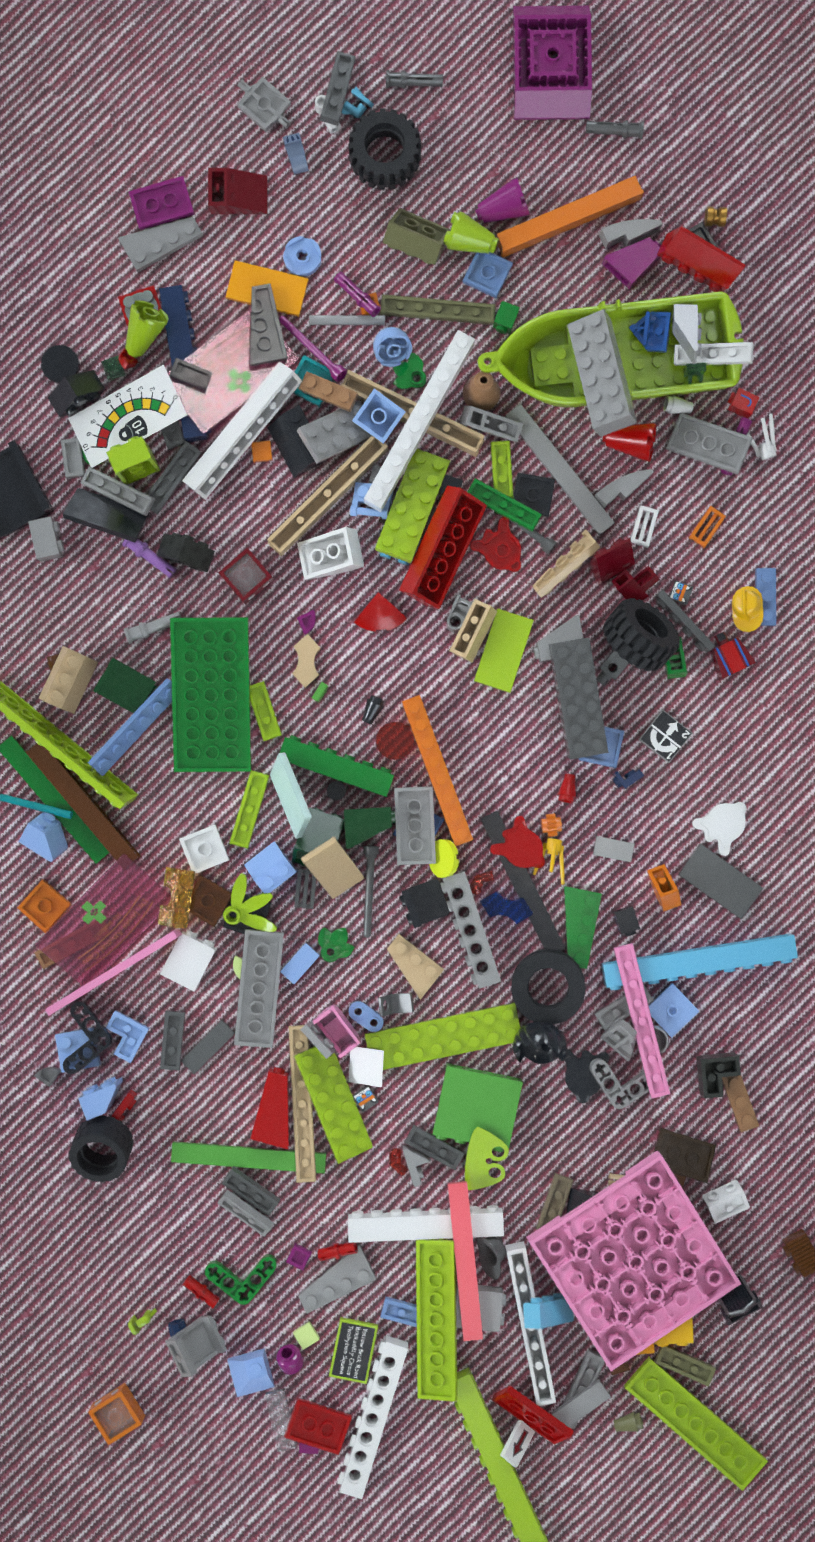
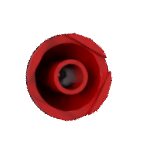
[603,423,657,462]

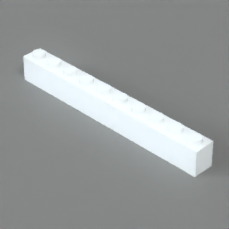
[364,330,475,512]

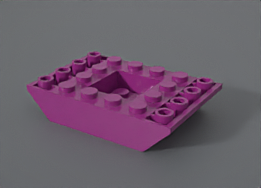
[513,5,592,120]

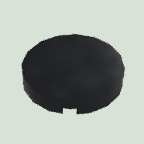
[41,345,80,384]

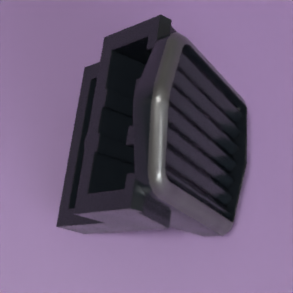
[718,1275,763,1326]

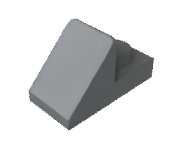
[403,1145,431,1187]

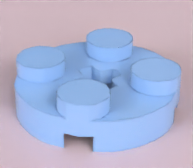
[283,236,321,277]

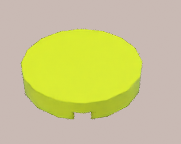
[429,839,459,878]

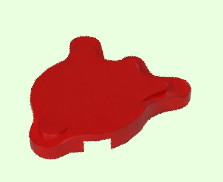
[470,517,521,572]
[490,816,545,868]

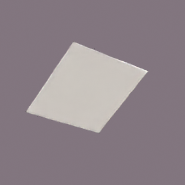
[349,1047,384,1087]

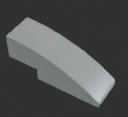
[599,219,663,249]
[594,469,654,508]

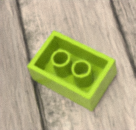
[106,436,161,485]

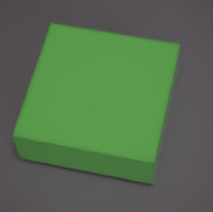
[312,682,328,702]

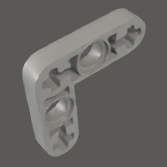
[589,1058,649,1109]

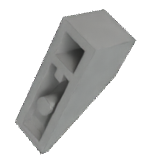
[459,406,523,442]

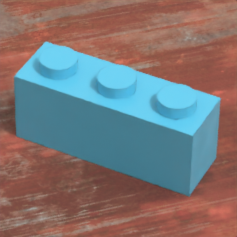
[523,1293,574,1329]

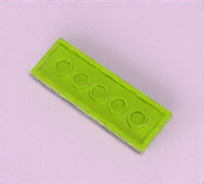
[375,449,450,563]
[294,1046,373,1164]

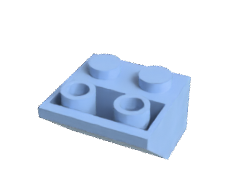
[78,1077,123,1120]

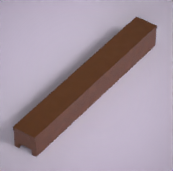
[26,744,141,870]

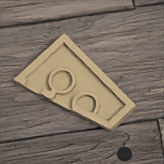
[387,934,444,1000]

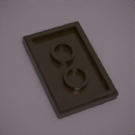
[654,1128,716,1183]

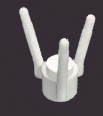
[747,413,777,460]

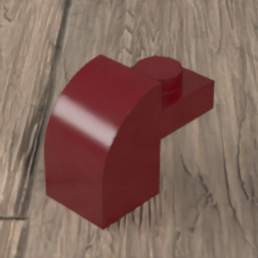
[611,565,660,600]

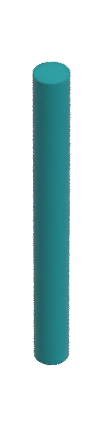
[0,793,73,819]

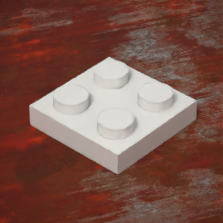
[179,824,230,874]

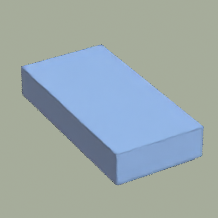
[280,943,320,984]

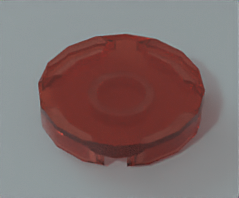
[376,722,414,760]

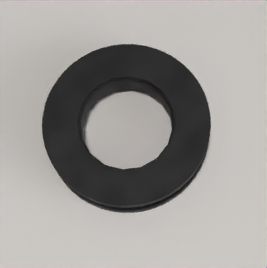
[512,949,585,1025]

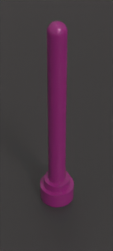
[279,316,347,382]

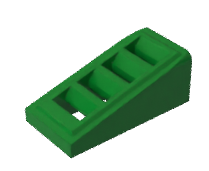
[665,636,687,679]

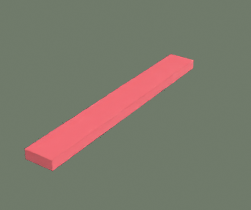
[448,1181,483,1341]

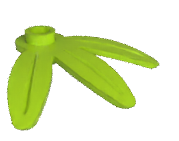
[223,873,277,932]

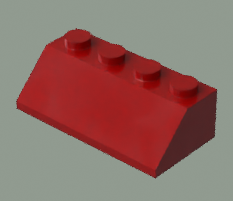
[657,226,746,292]

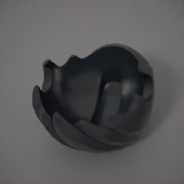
[513,1021,567,1064]

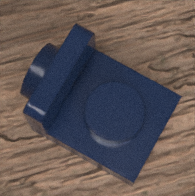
[612,769,644,789]

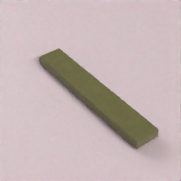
[380,294,496,325]

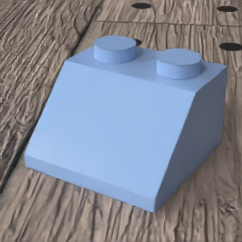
[18,812,68,862]
[245,841,298,893]

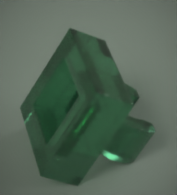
[101,355,126,381]
[683,363,706,384]

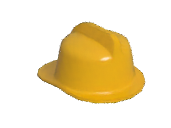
[732,586,763,632]

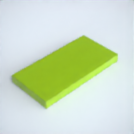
[474,608,534,693]

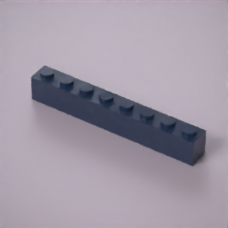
[159,285,211,443]

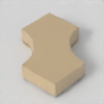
[292,634,321,688]

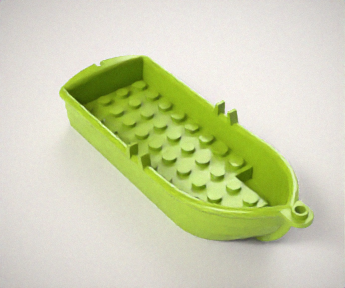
[478,291,744,408]

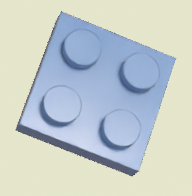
[55,1027,101,1073]

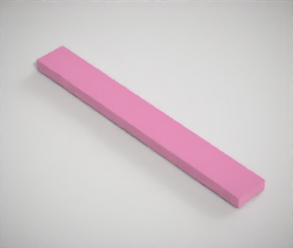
[45,929,182,1016]
[613,943,670,1099]

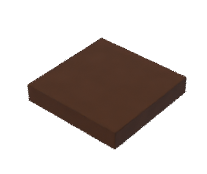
[181,875,232,927]

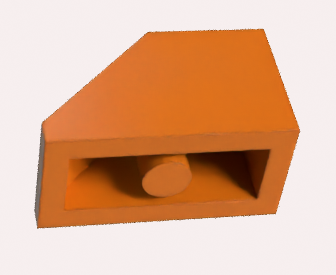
[647,864,682,912]

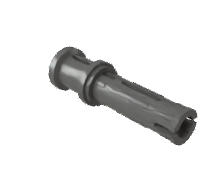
[386,70,443,89]
[586,120,644,139]

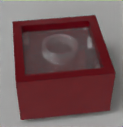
[218,548,274,605]

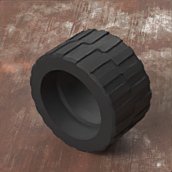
[69,1115,133,1182]

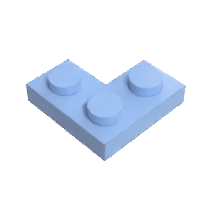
[106,1010,150,1063]

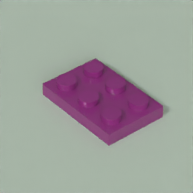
[128,176,195,230]

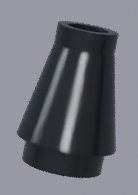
[362,695,385,725]

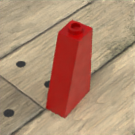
[250,1067,290,1149]

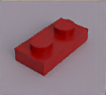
[111,1089,137,1122]

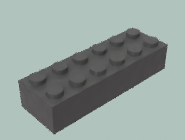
[548,638,609,760]

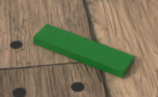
[467,478,542,532]

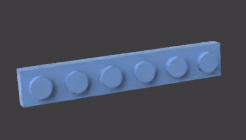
[88,678,172,776]

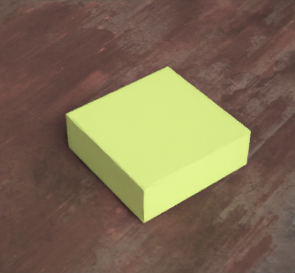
[293,1321,320,1350]

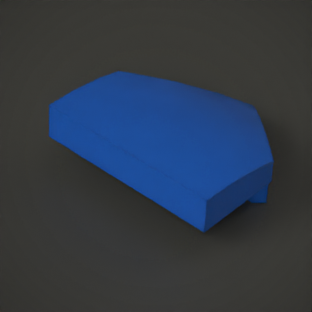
[629,311,671,353]

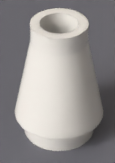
[663,395,694,414]

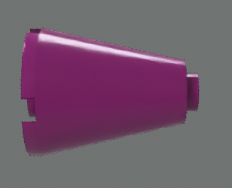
[475,177,530,223]

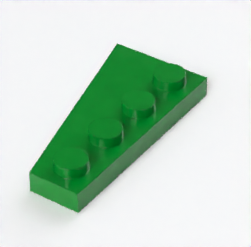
[564,886,602,969]

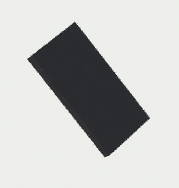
[63,488,150,543]

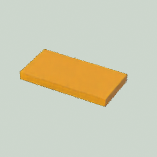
[225,260,309,317]

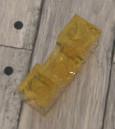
[158,867,195,929]

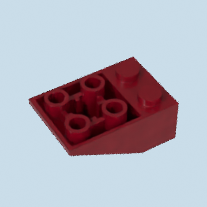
[208,168,268,214]
[588,537,635,585]

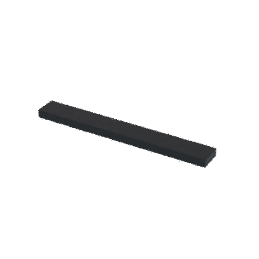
[480,811,565,951]

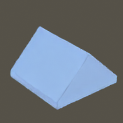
[352,389,406,444]

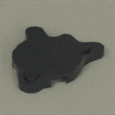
[565,1049,610,1103]

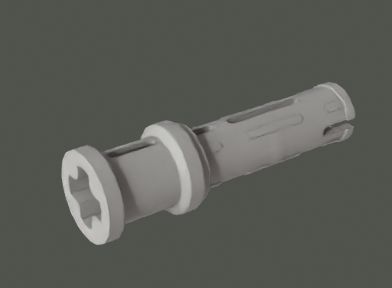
[124,611,181,644]

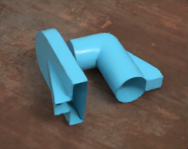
[342,87,374,118]

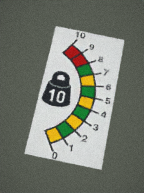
[68,365,187,468]

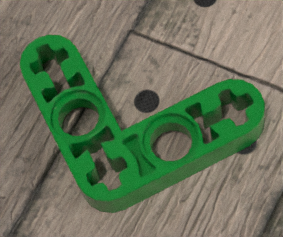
[205,1254,277,1305]

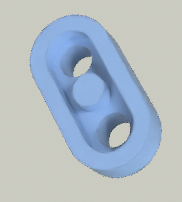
[348,1001,384,1032]

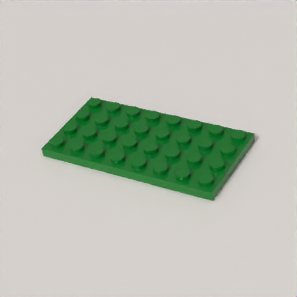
[170,617,251,772]

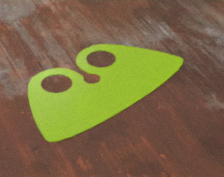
[465,1127,509,1190]

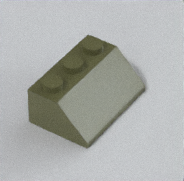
[383,208,451,265]

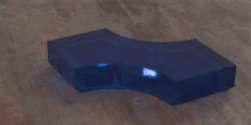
[480,891,533,924]

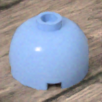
[373,327,412,367]

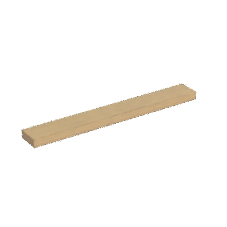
[289,1025,316,1183]

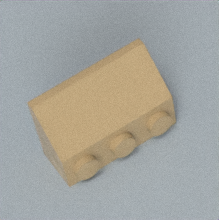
[39,646,98,714]

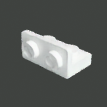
[702,1180,750,1224]

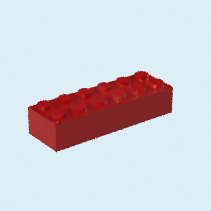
[399,486,487,609]

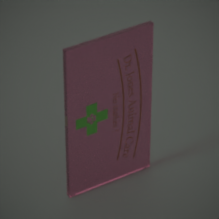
[167,308,300,435]
[35,853,175,986]

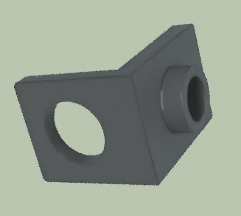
[378,993,414,1017]

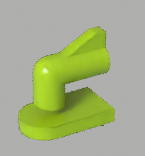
[128,1308,157,1335]

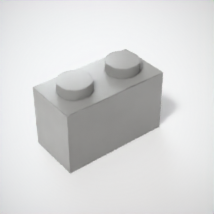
[28,516,65,562]

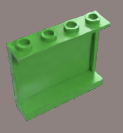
[432,1063,523,1152]

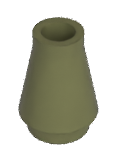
[614,1411,644,1432]

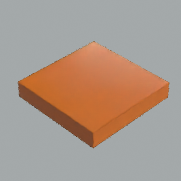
[17,879,72,933]

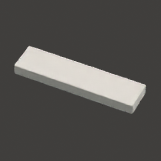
[674,342,754,366]

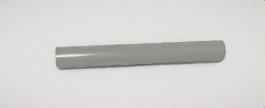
[309,315,385,325]

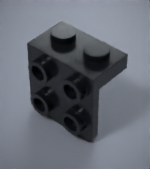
[399,879,449,928]

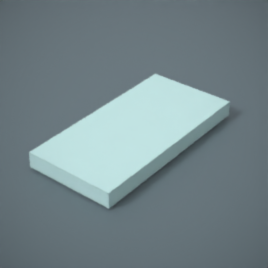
[270,752,312,839]

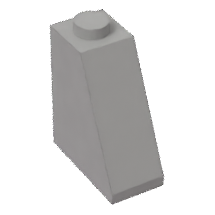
[533,615,583,663]

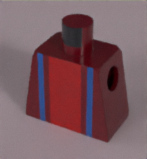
[711,632,756,680]

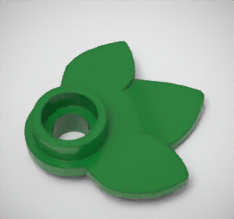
[393,353,426,389]
[318,927,354,963]

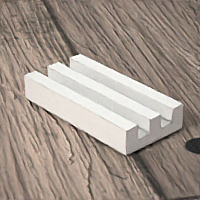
[631,505,659,548]

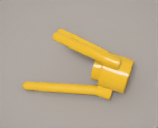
[532,838,565,885]

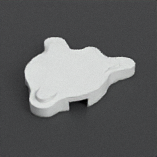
[692,802,746,856]

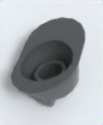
[477,1236,506,1279]

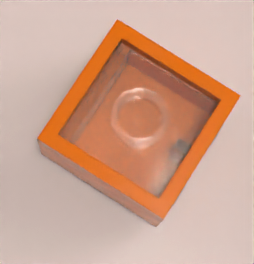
[88,1383,146,1446]

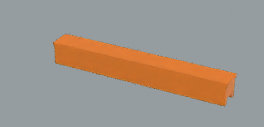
[497,175,644,258]

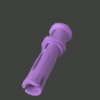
[122,539,177,578]

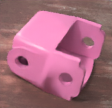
[312,1004,361,1058]

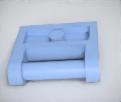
[350,482,393,519]

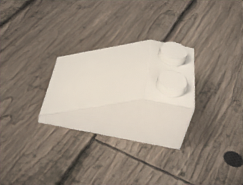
[297,527,364,580]

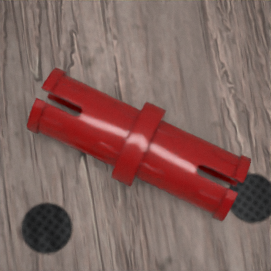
[317,1242,358,1261]
[182,1275,220,1309]

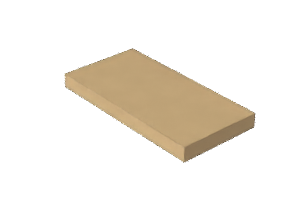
[301,837,365,899]

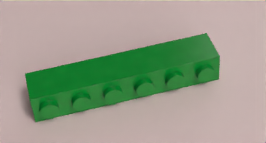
[280,735,394,797]

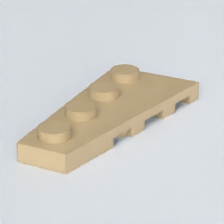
[533,529,600,598]

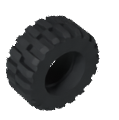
[348,108,421,190]
[604,598,680,671]

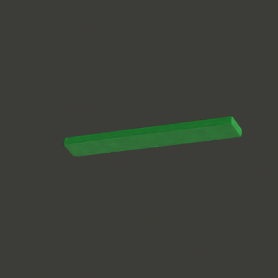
[0,735,109,864]

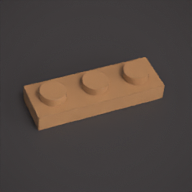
[298,371,359,412]
[722,1075,759,1132]

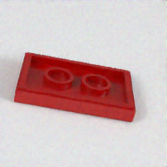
[284,1398,352,1455]

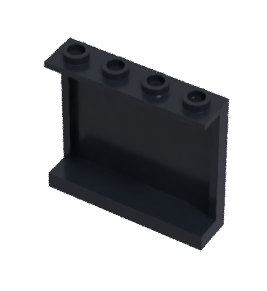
[0,440,54,539]

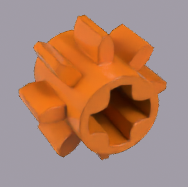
[541,814,562,837]

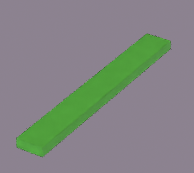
[171,1141,326,1174]

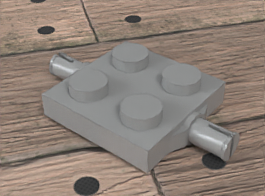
[237,76,291,132]

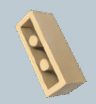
[449,599,497,663]

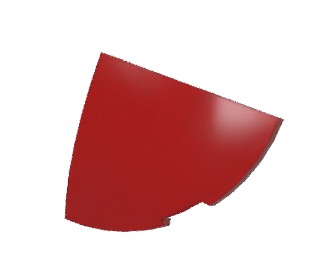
[354,592,407,632]

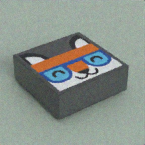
[669,580,693,606]
[352,1085,379,1112]

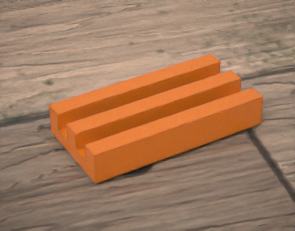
[688,506,726,548]

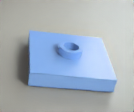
[648,983,699,1038]

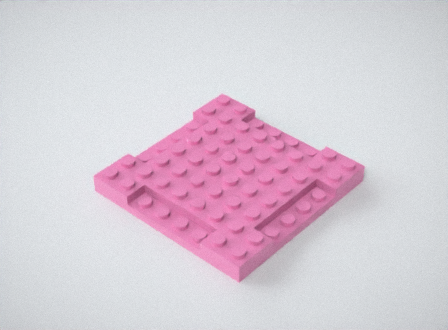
[527,1151,741,1371]

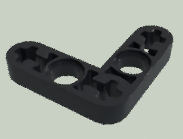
[63,1001,113,1074]

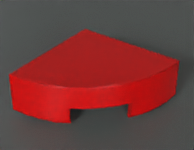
[118,349,138,369]

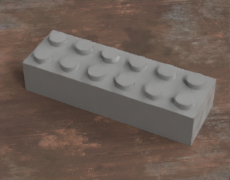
[567,309,637,437]

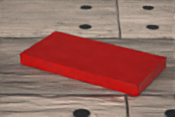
[491,1385,574,1444]

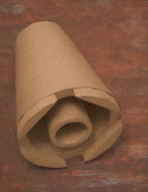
[463,372,501,411]

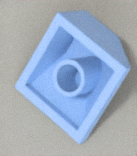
[227,1348,275,1397]

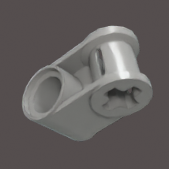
[446,594,473,633]

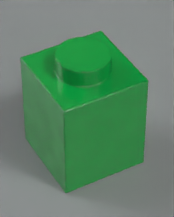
[493,301,520,334]

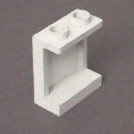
[160,930,217,992]

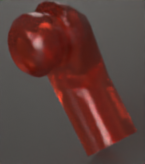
[470,871,494,895]
[389,1148,408,1177]

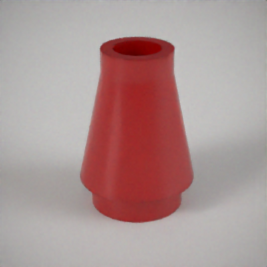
[557,774,576,803]

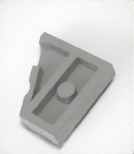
[600,1019,637,1061]
[300,1020,336,1059]

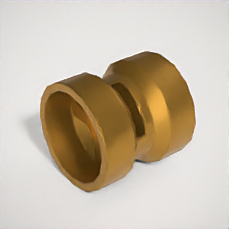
[704,206,727,227]

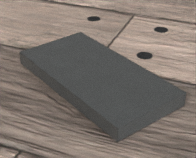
[678,844,763,919]

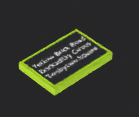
[329,1317,378,1384]

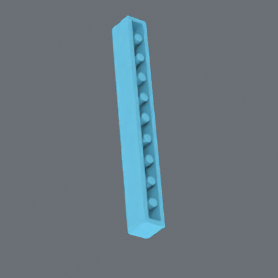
[601,933,798,990]

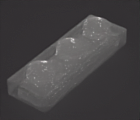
[265,1388,297,1452]

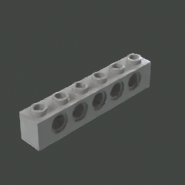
[440,871,501,989]

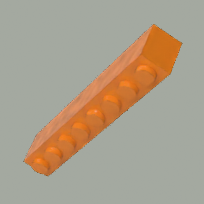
[402,695,473,846]

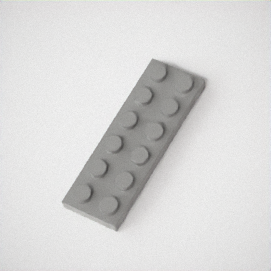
[234,929,284,1048]

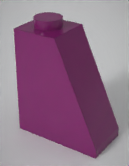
[602,238,661,290]

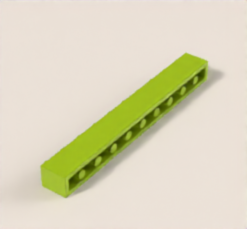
[455,1367,549,1542]

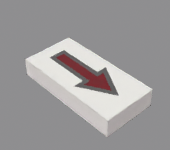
[500,1420,535,1467]

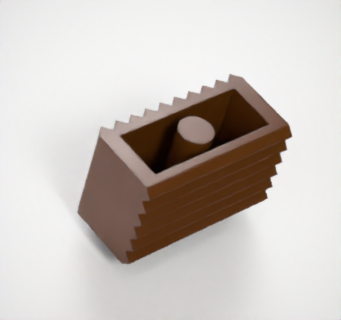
[782,1229,815,1278]

